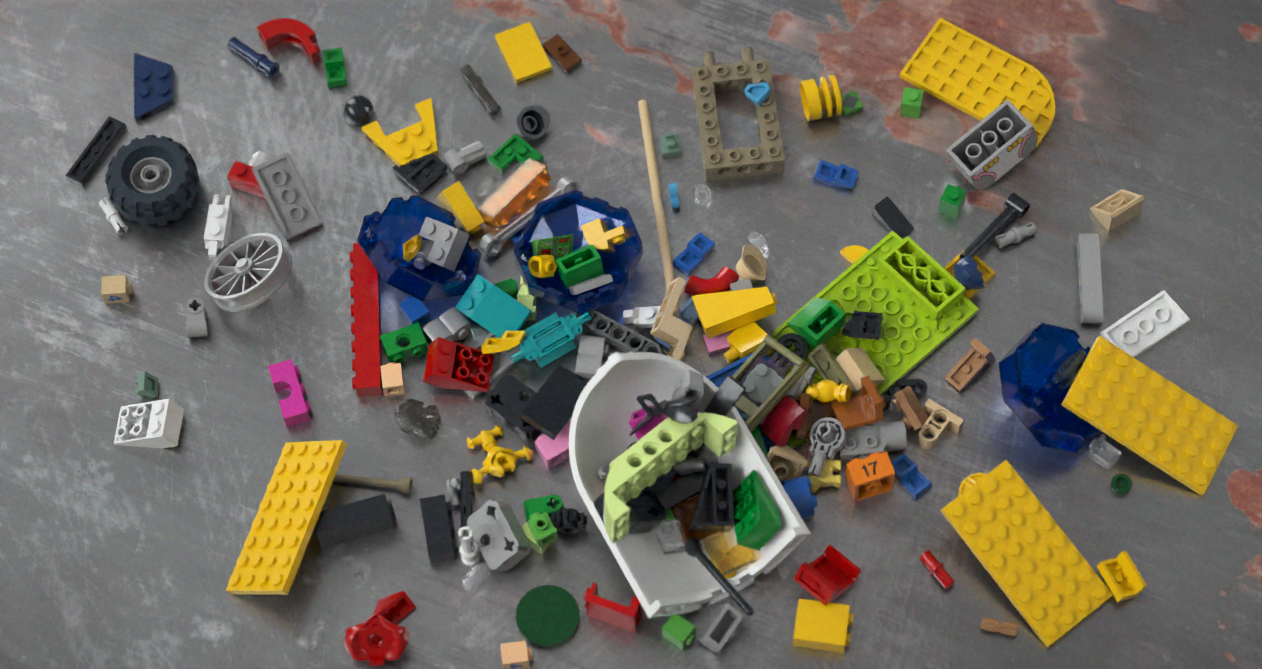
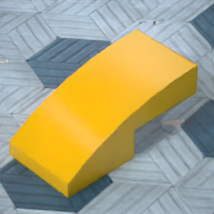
[481,331,526,354]

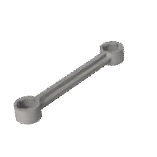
[479,176,579,257]

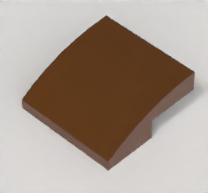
[671,495,723,545]

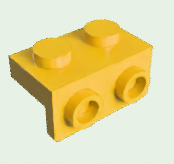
[1097,551,1147,602]

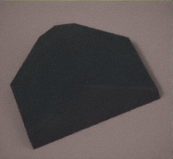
[842,311,882,340]

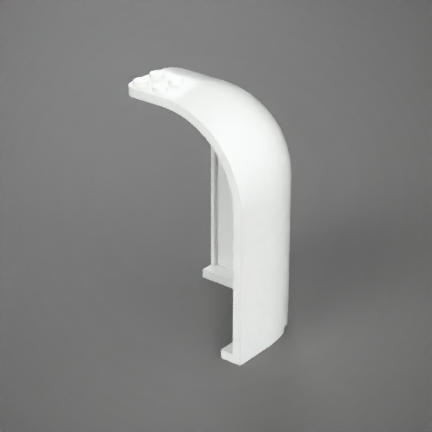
[569,352,810,618]

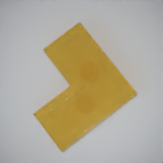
[702,532,757,576]

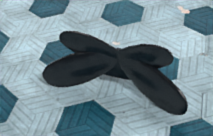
[629,393,699,436]

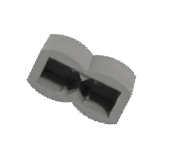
[422,307,471,344]
[575,335,609,379]
[671,370,704,410]

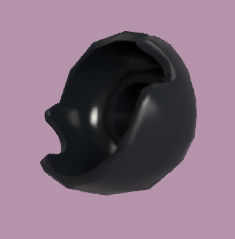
[343,95,374,126]

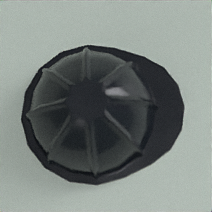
[516,106,551,139]

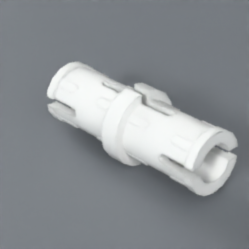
[99,197,128,235]

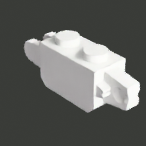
[204,194,232,260]

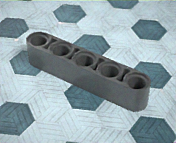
[576,306,664,355]

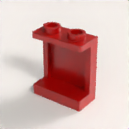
[794,545,861,606]
[584,582,643,632]

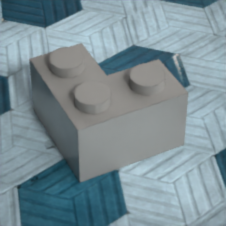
[419,217,470,271]

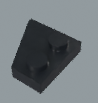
[392,154,447,194]

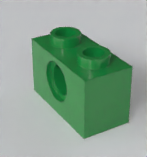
[380,322,428,363]

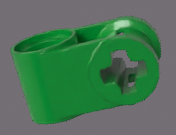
[523,494,565,522]

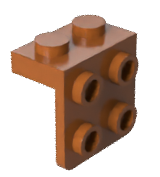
[831,376,885,430]

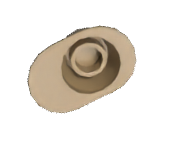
[736,244,767,284]

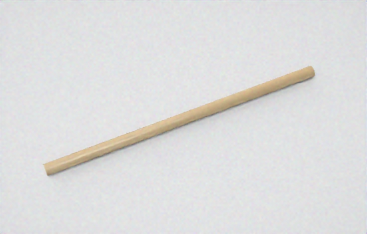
[638,100,679,305]

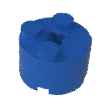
[780,476,817,520]

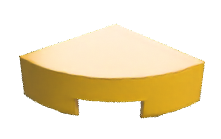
[403,234,422,262]
[840,245,869,264]

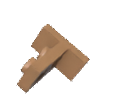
[945,338,996,393]

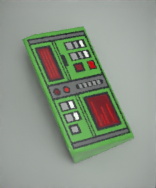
[531,234,573,258]

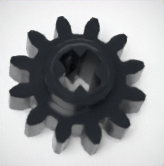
[550,508,588,534]

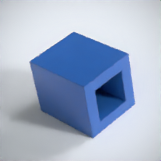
[399,294,431,327]

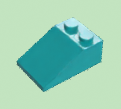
[455,274,532,338]

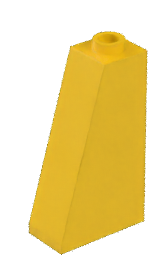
[692,287,778,339]

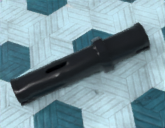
[458,471,475,528]

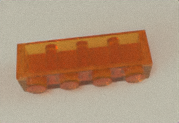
[477,158,551,231]

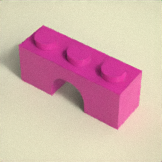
[268,359,312,427]

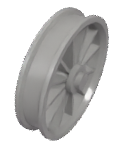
[204,233,292,312]

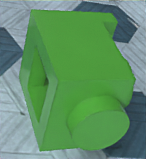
[527,512,558,548]

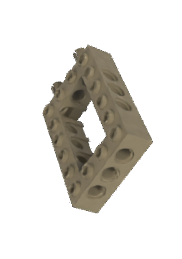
[691,46,785,181]

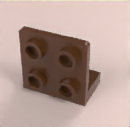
[793,393,836,441]

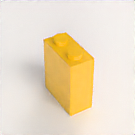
[793,598,854,653]

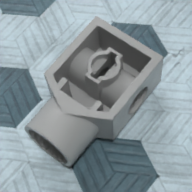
[836,417,907,465]

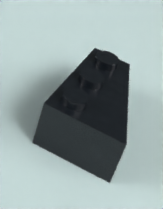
[688,463,734,532]

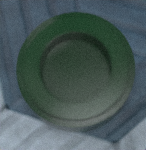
[1110,474,1132,496]

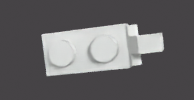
[623,305,681,328]

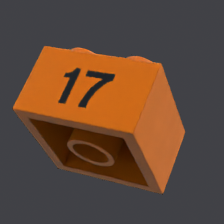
[845,451,895,502]

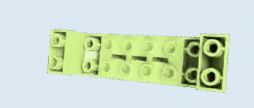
[604,413,738,544]

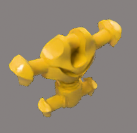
[466,424,534,484]

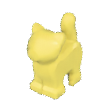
[804,459,841,493]

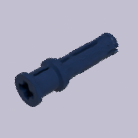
[227,37,280,79]

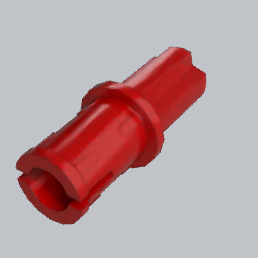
[919,550,955,588]

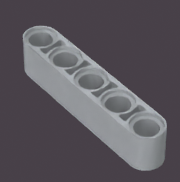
[1077,233,1103,324]

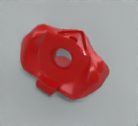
[344,614,409,666]

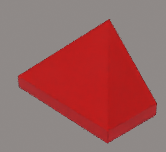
[373,591,416,625]

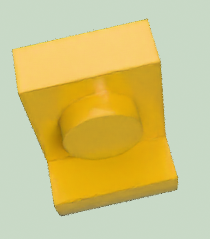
[581,219,631,253]

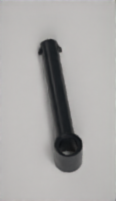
[959,193,1031,259]

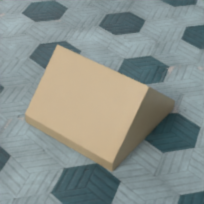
[1090,189,1144,232]
[836,348,885,395]
[766,444,808,481]

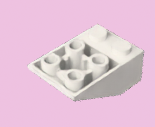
[114,399,184,449]

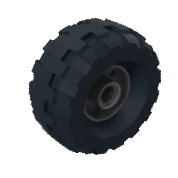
[105,135,200,227]

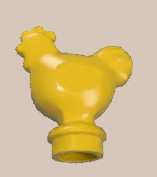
[806,380,851,403]

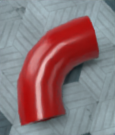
[684,267,739,296]

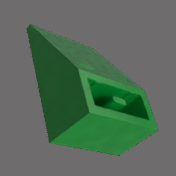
[733,470,782,551]

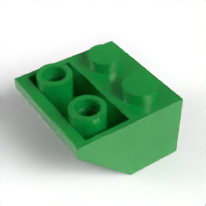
[554,244,604,289]
[787,297,846,349]

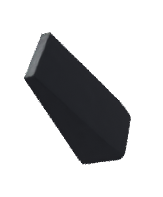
[872,196,914,238]

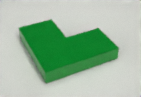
[488,133,544,173]

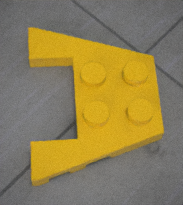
[361,98,438,167]

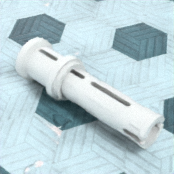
[458,527,480,566]

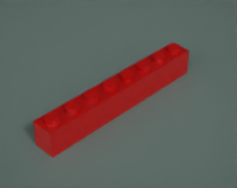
[349,242,383,397]

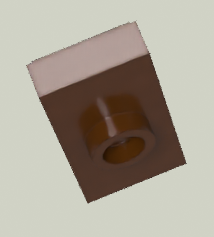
[542,34,582,73]

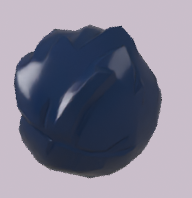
[954,256,984,290]

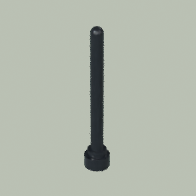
[683,538,754,616]

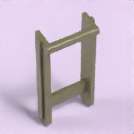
[732,335,811,432]

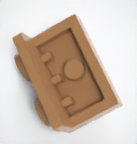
[891,386,929,432]

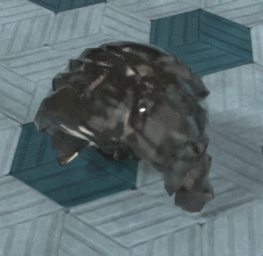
[394,399,441,439]

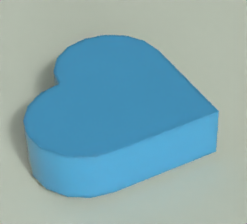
[744,82,771,107]
[668,183,680,209]

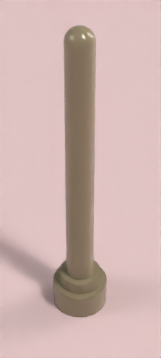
[333,474,413,494]

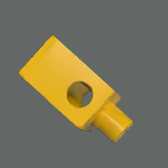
[723,322,775,364]

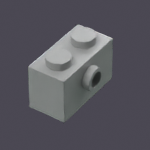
[697,603,744,652]

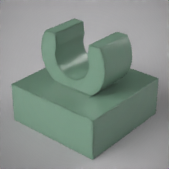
[659,133,682,157]
[134,371,159,399]

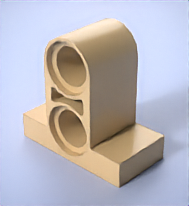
[919,399,964,450]

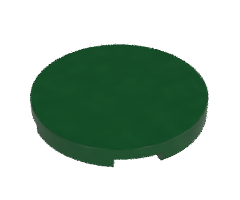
[516,585,580,648]

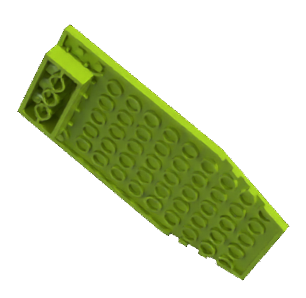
[742,231,979,449]

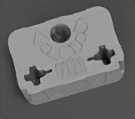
[467,499,531,571]

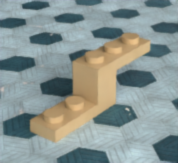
[650,277,693,361]

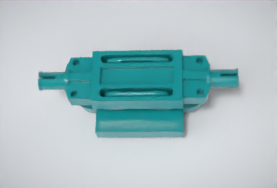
[510,312,591,368]

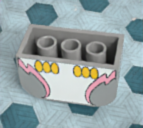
[946,99,1038,190]

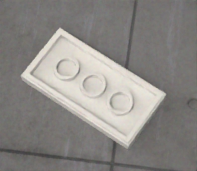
[1100,290,1190,359]

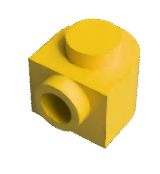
[528,254,557,278]

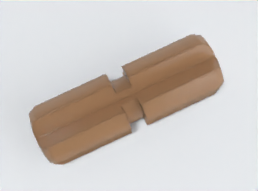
[981,617,1018,636]

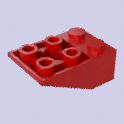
[423,337,494,392]

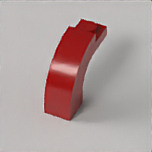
[256,18,320,64]

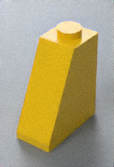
[437,181,485,234]

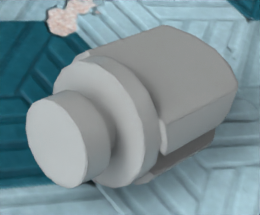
[413,240,434,269]

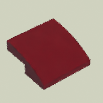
[760,395,808,447]

